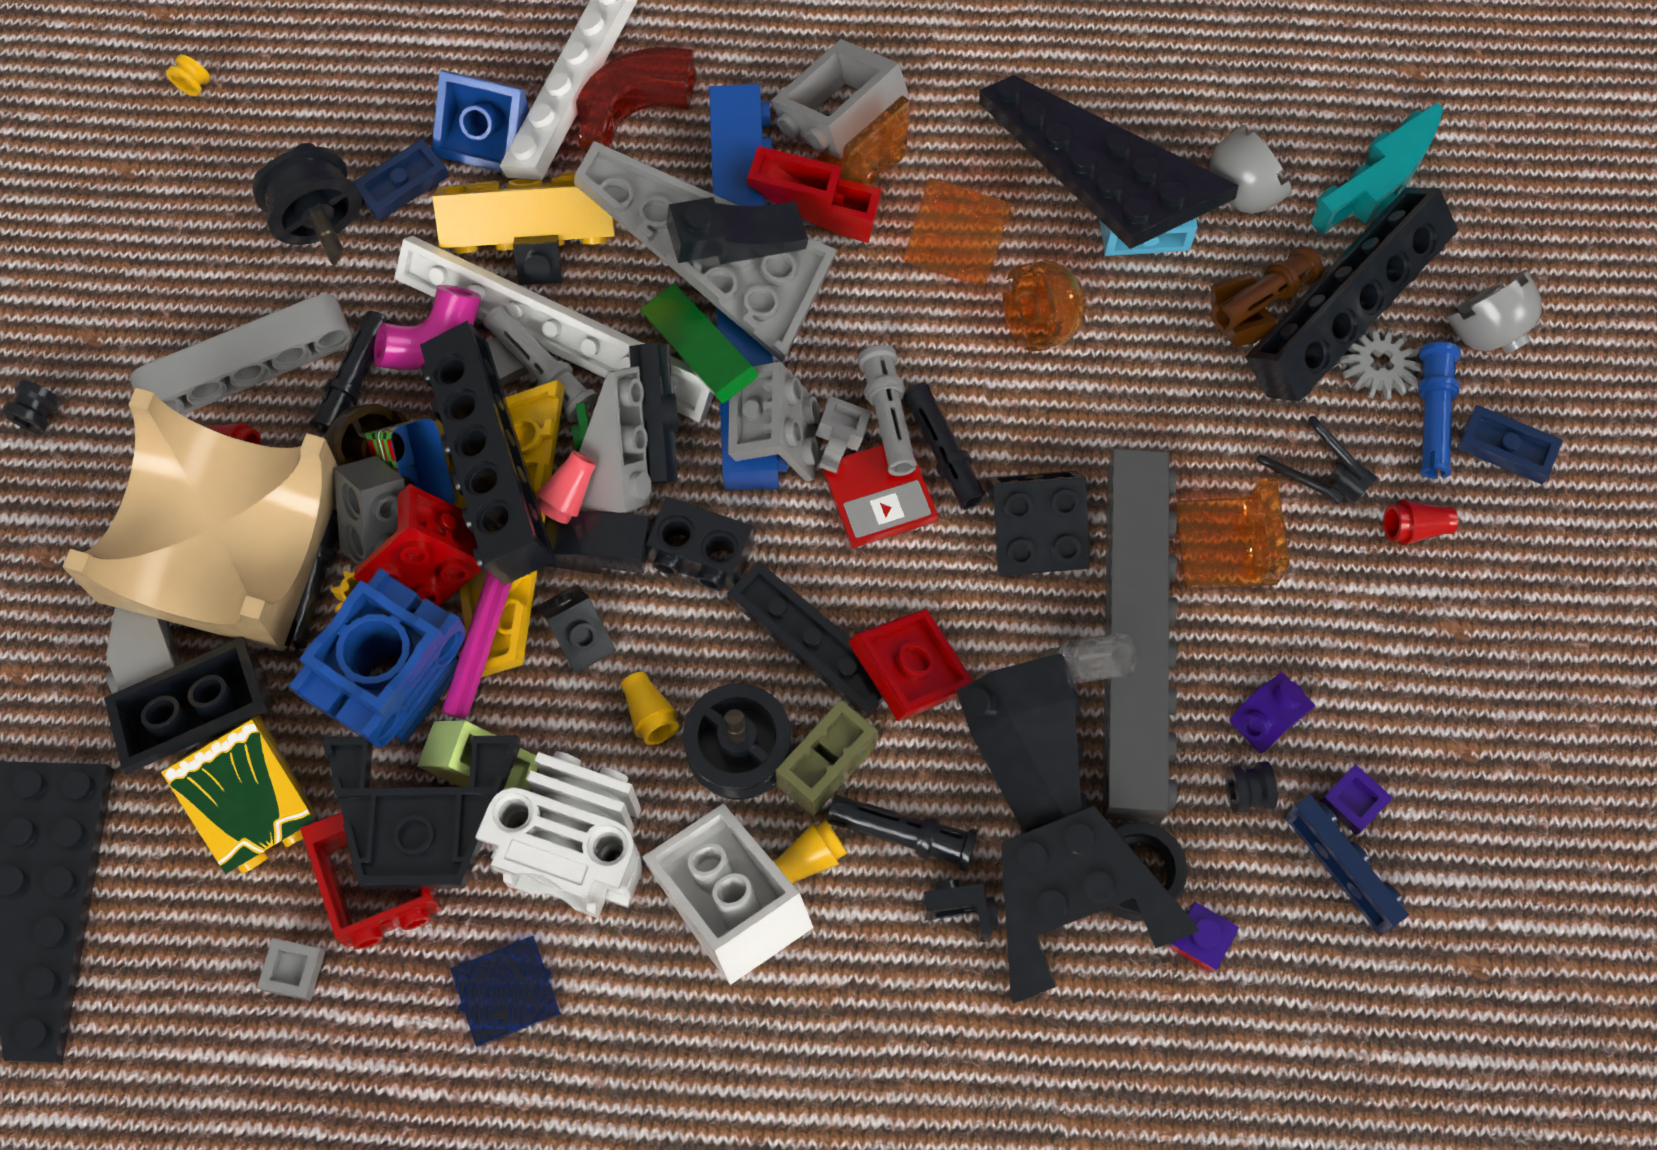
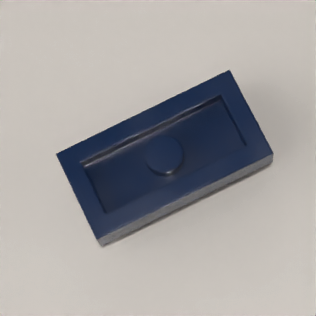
[354,139,449,221]
[1456,404,1563,485]

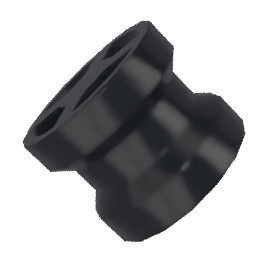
[1,379,62,434]
[1225,761,1278,814]

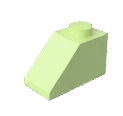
[417,720,538,791]

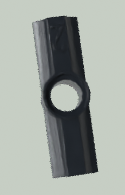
[629,343,678,484]

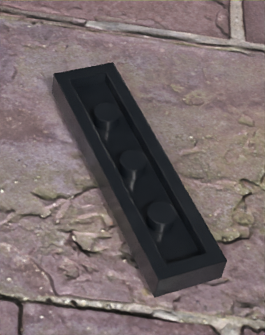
[727,561,884,719]

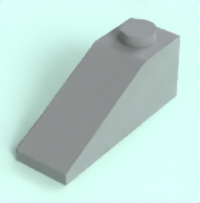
[106,607,182,694]

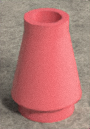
[537,451,597,524]

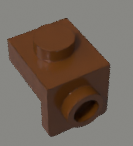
[1211,273,1276,347]

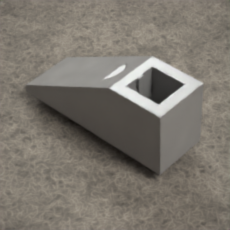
[579,367,651,513]

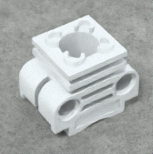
[475,751,643,918]

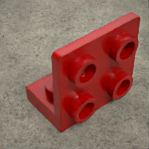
[354,484,481,607]

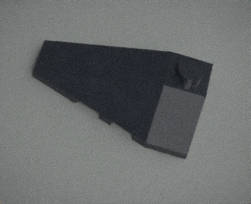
[956,654,1087,833]

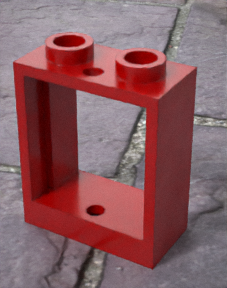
[300,812,442,949]

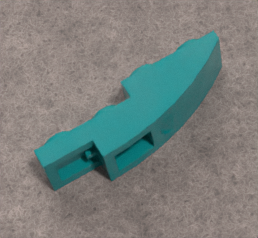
[1311,102,1443,235]

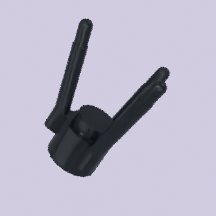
[1256,416,1378,505]

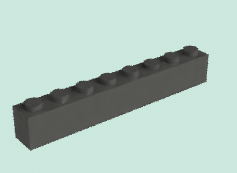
[1102,449,1177,823]

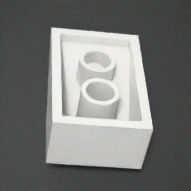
[642,803,813,985]

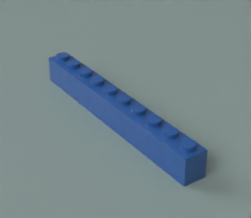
[709,84,787,491]

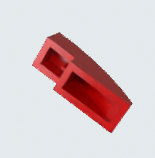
[747,146,882,243]

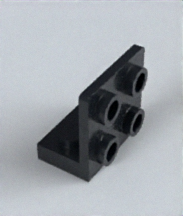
[986,470,1090,576]

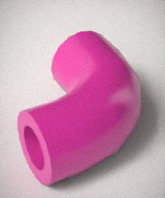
[374,285,481,370]

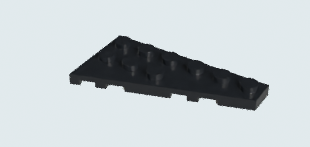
[979,75,1239,249]
[0,761,114,1065]

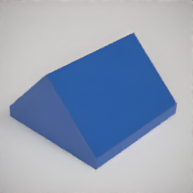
[432,70,529,173]

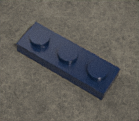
[1284,794,1409,936]

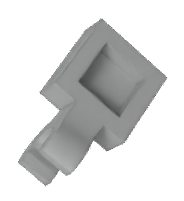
[815,395,871,473]

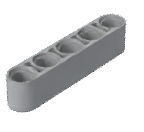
[129,294,353,415]

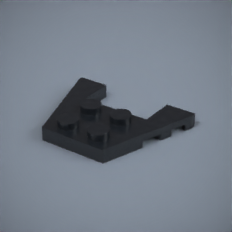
[323,735,521,889]
[1001,806,1199,1004]

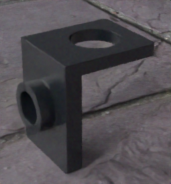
[537,584,616,673]

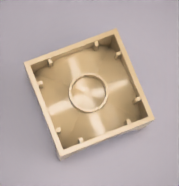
[63,387,338,651]

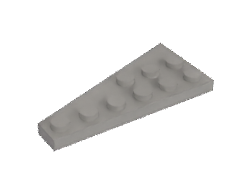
[574,141,837,363]

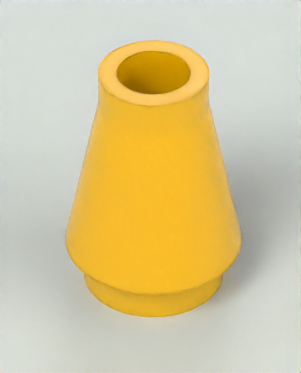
[621,672,679,745]
[773,820,847,884]

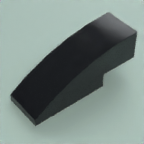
[544,512,652,574]

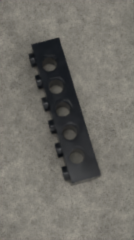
[1245,188,1458,402]
[420,321,556,585]

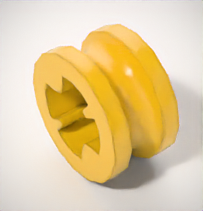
[166,54,211,97]

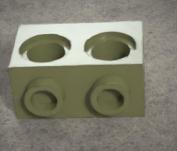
[775,699,878,817]

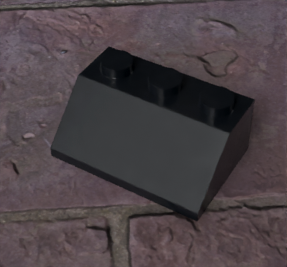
[104,637,276,774]

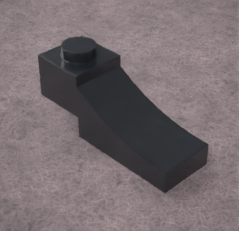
[666,197,808,265]

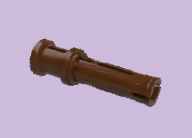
[1211,246,1323,332]

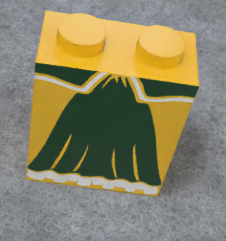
[161,715,317,874]

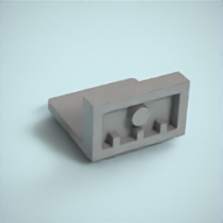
[728,361,820,481]

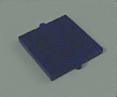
[450,936,561,1048]

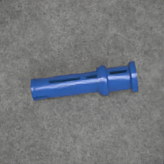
[1418,342,1461,479]

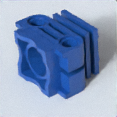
[289,568,466,748]

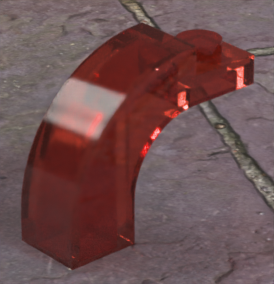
[576,47,697,154]

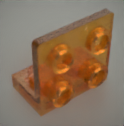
[814,95,910,186]
[904,177,1017,287]
[1175,478,1290,589]

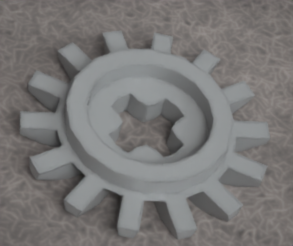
[1340,327,1421,400]

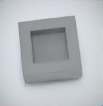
[257,938,325,1001]

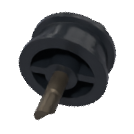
[253,143,362,265]
[683,683,792,800]

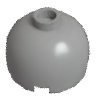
[1209,124,1292,214]
[1446,270,1542,354]

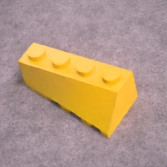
[432,171,617,254]

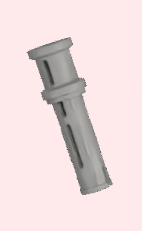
[483,305,598,423]
[858,345,917,476]

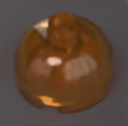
[1003,261,1087,352]

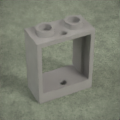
[771,39,910,159]

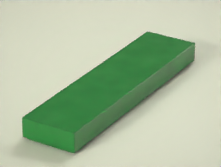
[639,283,759,404]

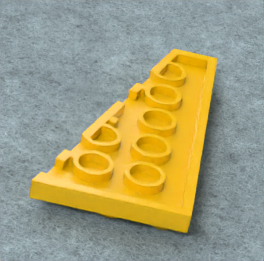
[434,380,565,678]

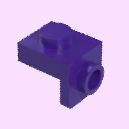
[1229,672,1316,753]

